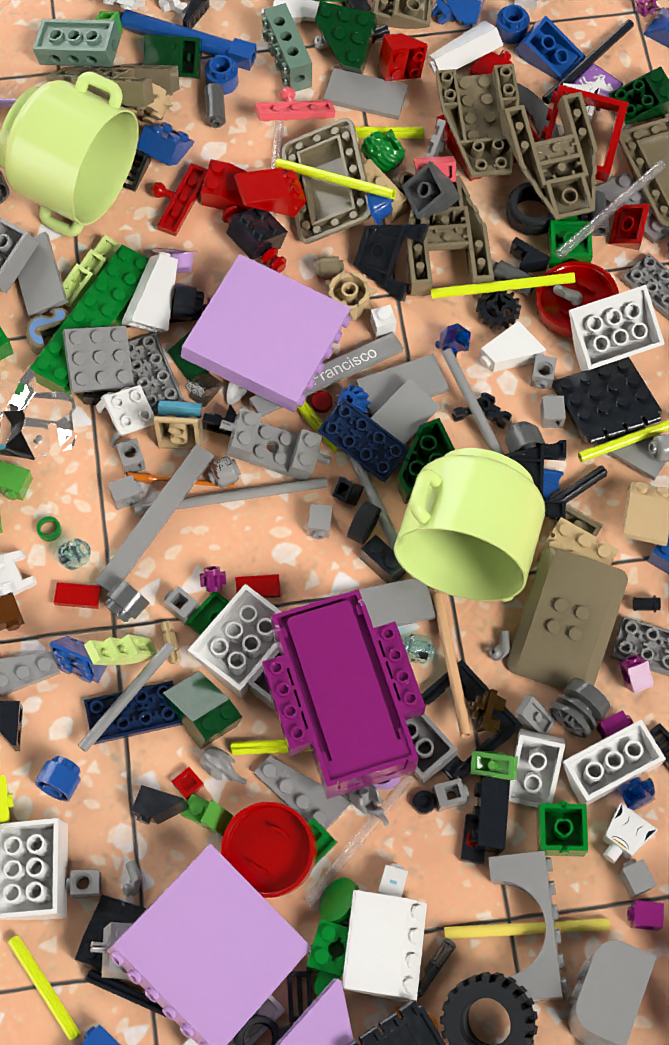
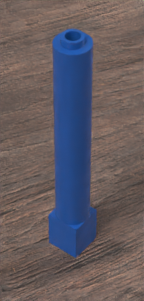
[120,9,257,71]

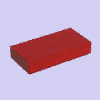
[235,574,281,598]
[54,582,101,609]

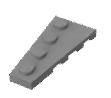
[0,651,60,697]

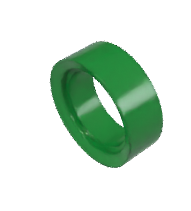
[37,516,62,542]

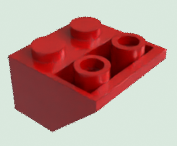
[377,33,428,81]

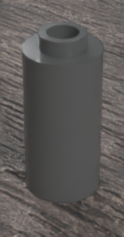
[204,83,226,128]
[588,190,610,236]
[493,260,534,297]

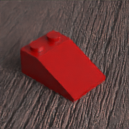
[201,159,252,213]
[234,168,307,217]

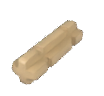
[160,621,181,664]

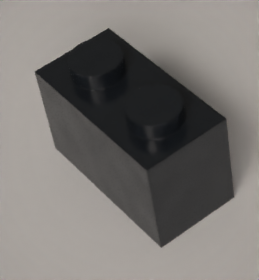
[360,535,406,584]

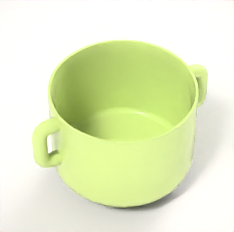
[0,72,139,237]
[394,448,545,602]

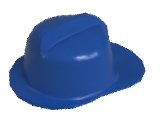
[367,193,394,226]

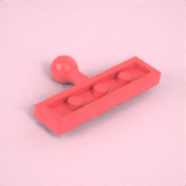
[254,87,336,122]

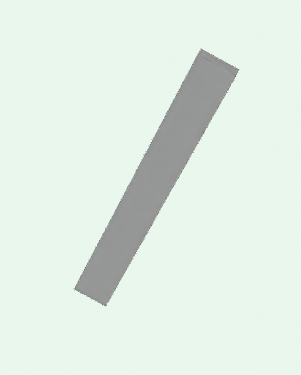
[95,444,214,592]

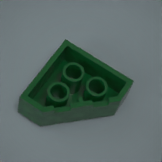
[315,1,377,75]
[396,418,455,504]

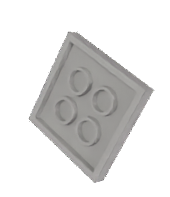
[63,326,134,393]

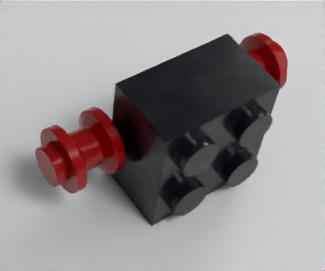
[222,206,288,273]

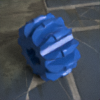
[334,385,371,413]

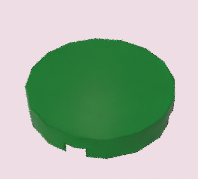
[319,877,360,924]

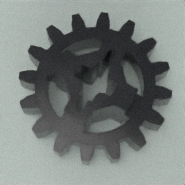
[476,290,521,330]

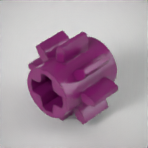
[634,0,659,17]
[200,566,226,592]

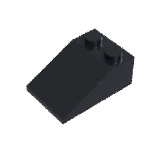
[75,894,146,972]

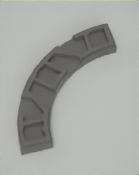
[517,83,559,141]

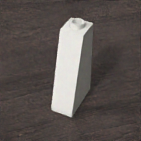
[429,20,503,73]
[122,252,178,334]

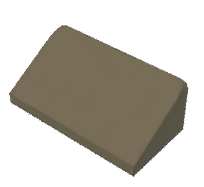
[554,504,603,537]

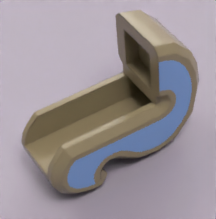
[26,308,69,355]

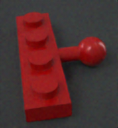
[150,163,207,236]

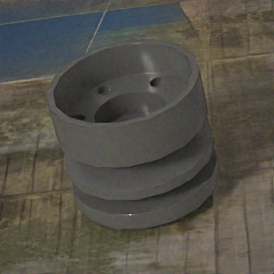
[549,678,611,739]

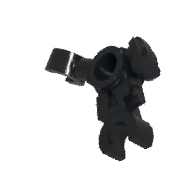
[452,392,512,429]

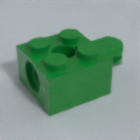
[548,215,593,268]
[306,919,349,996]

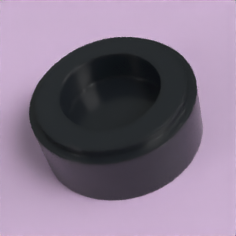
[412,790,436,815]

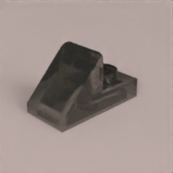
[185,372,224,407]

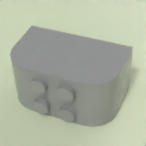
[568,940,657,1045]

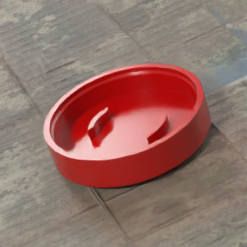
[536,261,619,339]
[221,802,317,898]

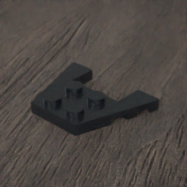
[353,224,429,302]
[504,440,566,521]

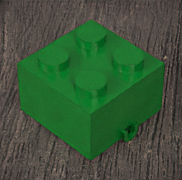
[536,801,588,857]

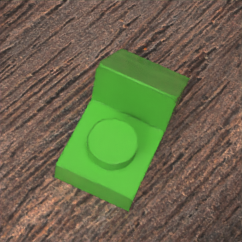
[470,751,518,780]
[181,794,233,837]

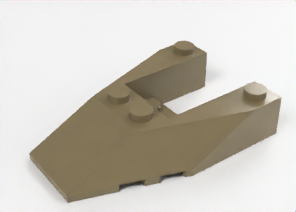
[46,65,180,109]
[500,92,598,221]
[406,175,494,296]

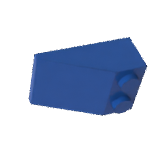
[514,16,586,81]

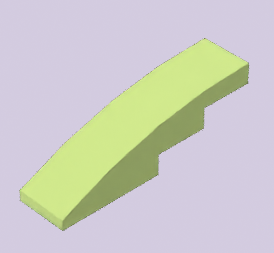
[63,235,121,308]
[84,634,157,665]

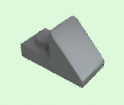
[516,694,556,735]

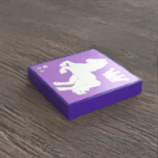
[572,63,623,111]

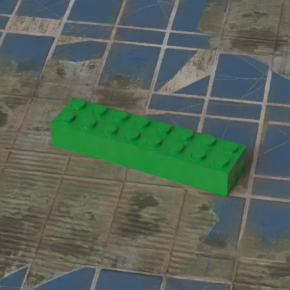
[29,244,149,399]

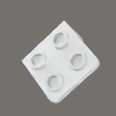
[96,385,154,436]

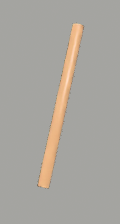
[432,593,472,738]

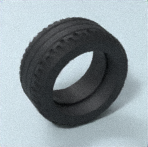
[506,182,555,236]

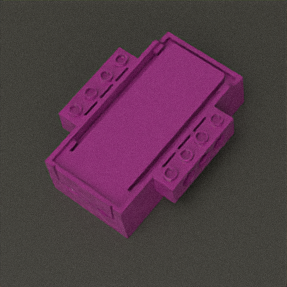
[262,589,426,799]

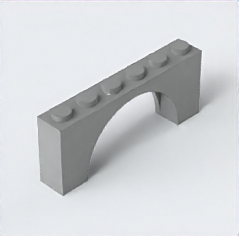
[488,851,568,1002]

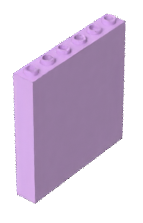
[181,254,351,413]
[107,844,312,1045]

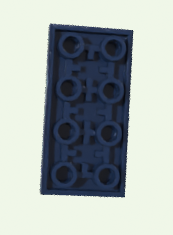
[317,398,410,484]
[84,680,182,745]

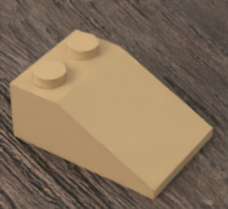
[154,415,203,450]
[623,481,669,546]

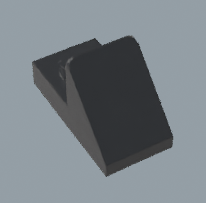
[510,237,550,273]
[202,404,237,436]

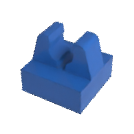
[432,0,456,25]

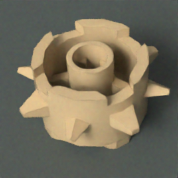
[126,83,173,124]
[325,270,377,321]

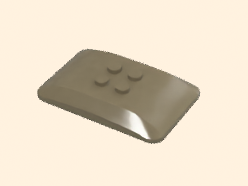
[618,117,669,228]
[282,118,372,244]
[507,547,628,691]

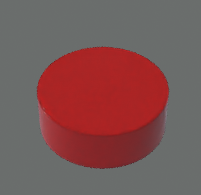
[312,391,333,413]

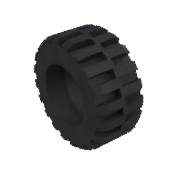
[440,972,538,1045]

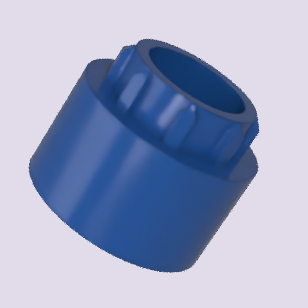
[496,5,530,44]
[205,55,239,95]
[34,756,81,802]

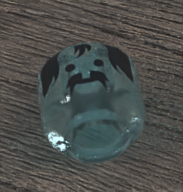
[58,538,91,570]
[402,633,435,664]

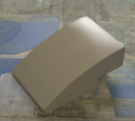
[371,0,433,29]

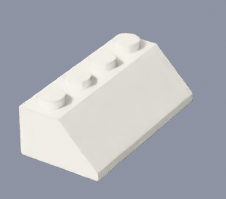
[563,719,666,805]

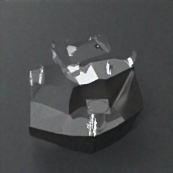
[0,365,77,460]

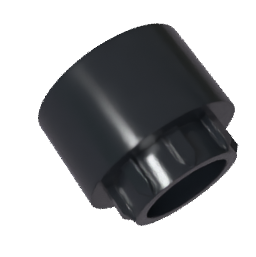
[171,283,204,322]

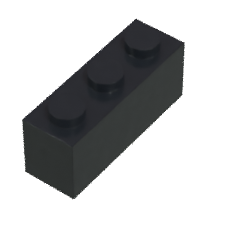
[470,777,510,854]

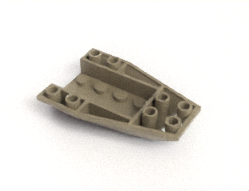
[435,64,520,178]

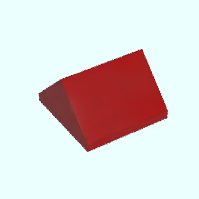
[608,204,650,250]

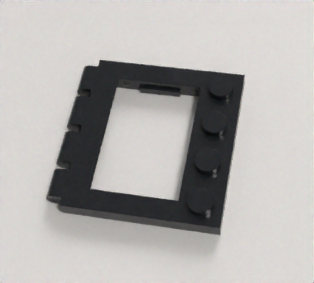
[421,660,523,780]

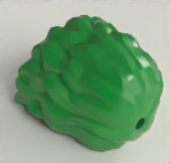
[360,129,406,173]

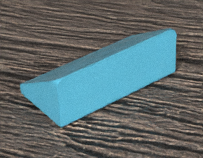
[158,400,202,419]

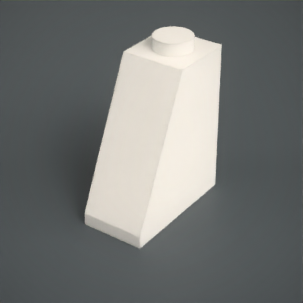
[479,321,546,372]

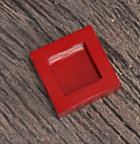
[171,767,204,800]

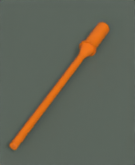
[127,472,234,488]

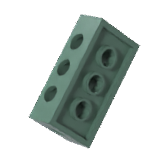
[262,3,312,92]
[33,19,121,67]

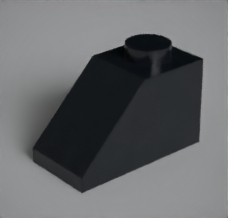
[0,701,23,751]
[131,785,189,825]

